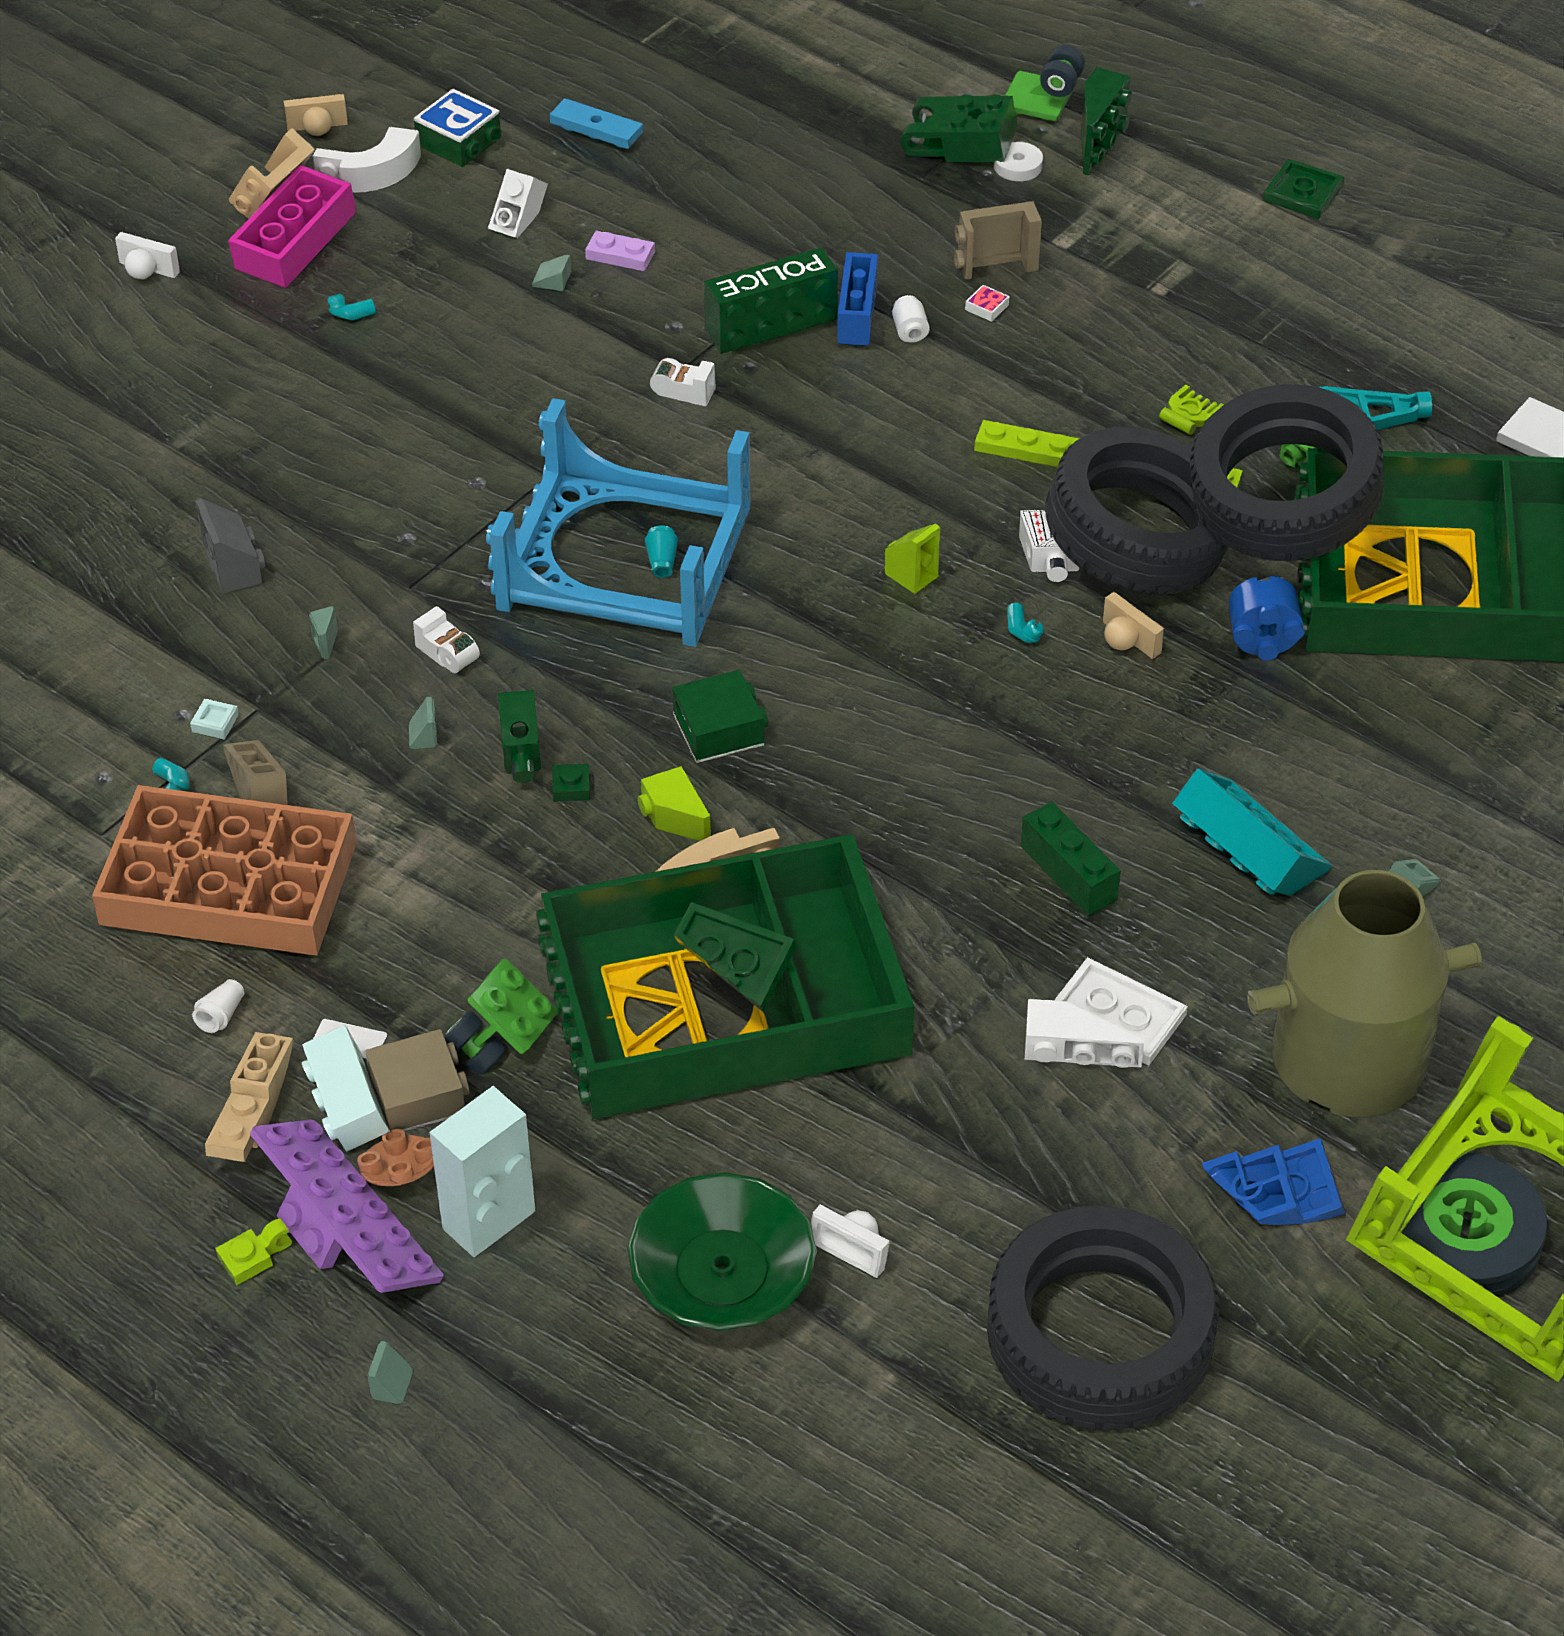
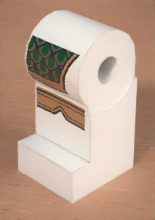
[650,358,716,406]
[413,606,480,673]

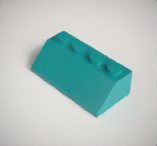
[1172,768,1333,896]

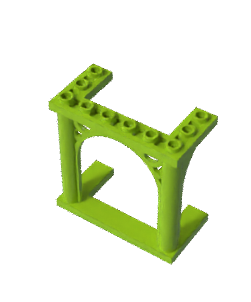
[1346,1016,1564,1383]

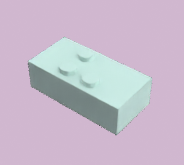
[430,1086,535,1258]

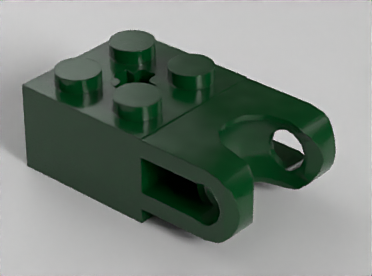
[900,94,1018,162]

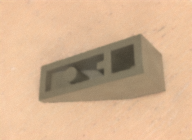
[223,740,288,805]

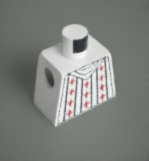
[1019,510,1079,582]

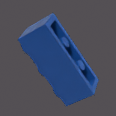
[837,252,878,346]

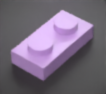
[585,231,655,271]

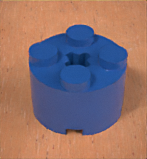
[1228,576,1304,661]

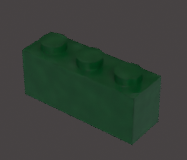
[1020,801,1121,916]

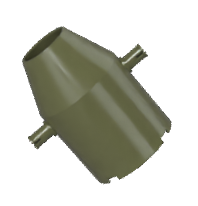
[1247,870,1482,1117]

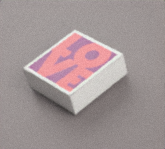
[965,285,1010,322]

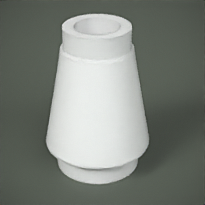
[192,979,244,1033]

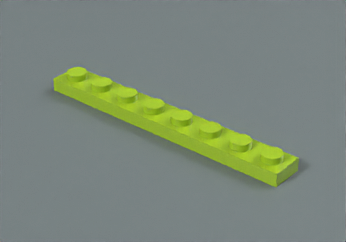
[974,420,1243,489]

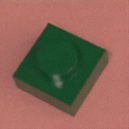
[552,764,590,802]

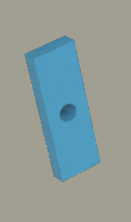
[549,98,643,149]

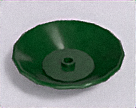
[627,1172,817,1331]

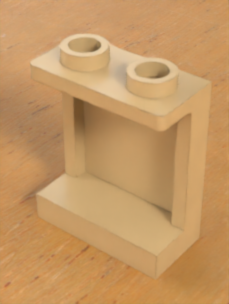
[229,128,315,219]

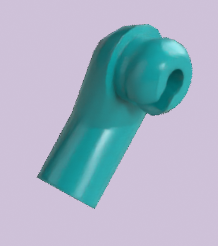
[1007,603,1044,644]
[152,757,190,791]

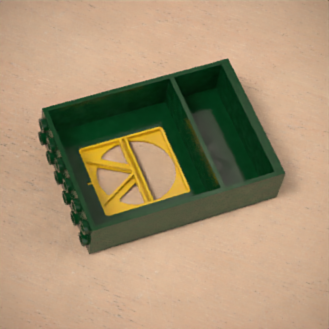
[1295,448,1564,662]
[536,834,914,1119]

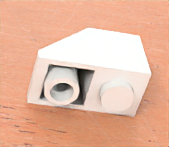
[488,169,548,238]

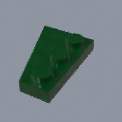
[674,902,797,1013]

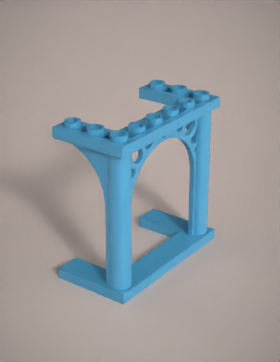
[486,398,751,647]

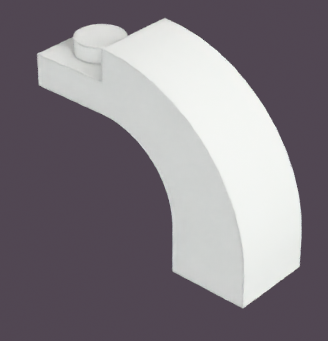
[313,127,421,192]

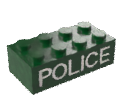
[704,247,838,354]

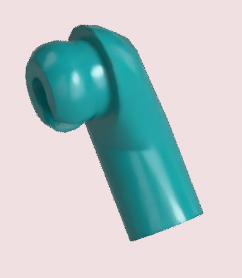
[327,294,376,320]

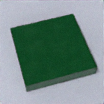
[1263,159,1345,219]

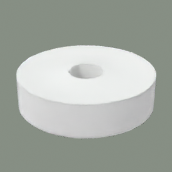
[994,142,1043,181]

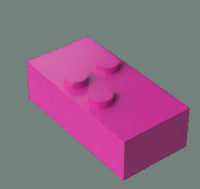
[228,165,356,288]

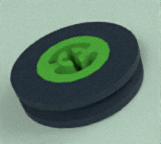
[1401,1152,1547,1297]

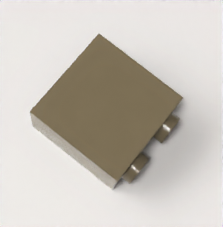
[365,1029,470,1131]

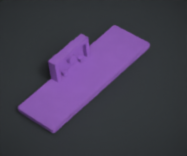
[250,1119,444,1293]

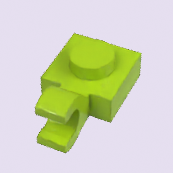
[215,1218,292,1285]

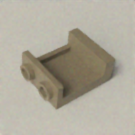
[954,201,1042,280]

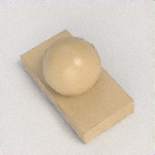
[284,94,348,136]
[1103,592,1164,659]

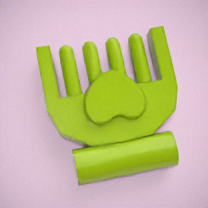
[1159,384,1224,435]

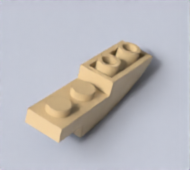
[655,828,780,872]
[205,1032,293,1162]

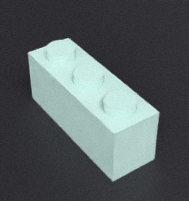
[302,1025,390,1152]

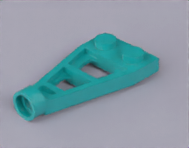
[1319,386,1432,430]

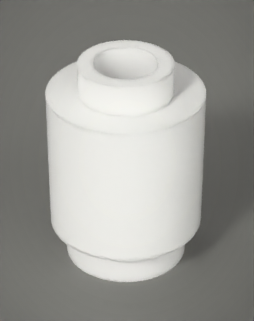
[892,295,929,343]

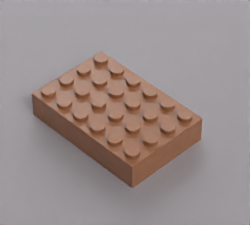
[92,785,357,956]

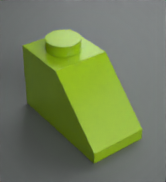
[885,524,940,594]
[637,766,711,841]

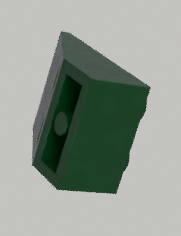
[1081,67,1132,176]

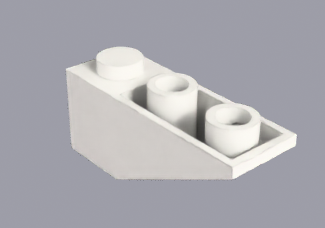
[1024,999,1144,1068]

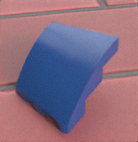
[1202,1138,1346,1225]

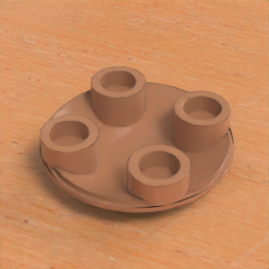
[357,1129,434,1186]

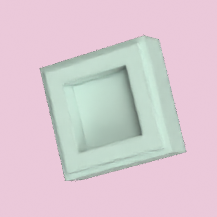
[190,699,239,739]

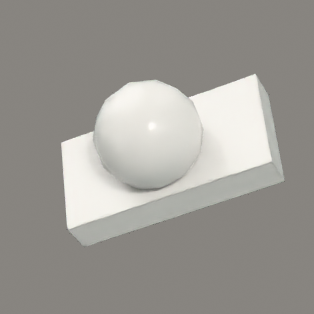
[115,232,180,279]
[811,1204,890,1278]

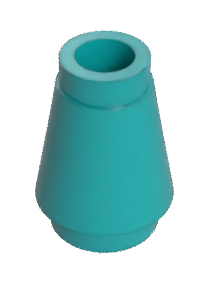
[644,525,678,578]

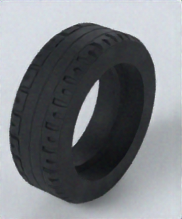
[1190,384,1384,561]
[1045,427,1228,594]
[987,1206,1219,1430]

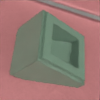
[532,254,571,291]
[309,606,338,660]
[409,697,437,749]
[1389,859,1441,896]
[368,1341,413,1404]

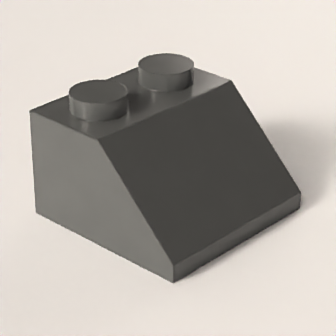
[195,498,265,594]

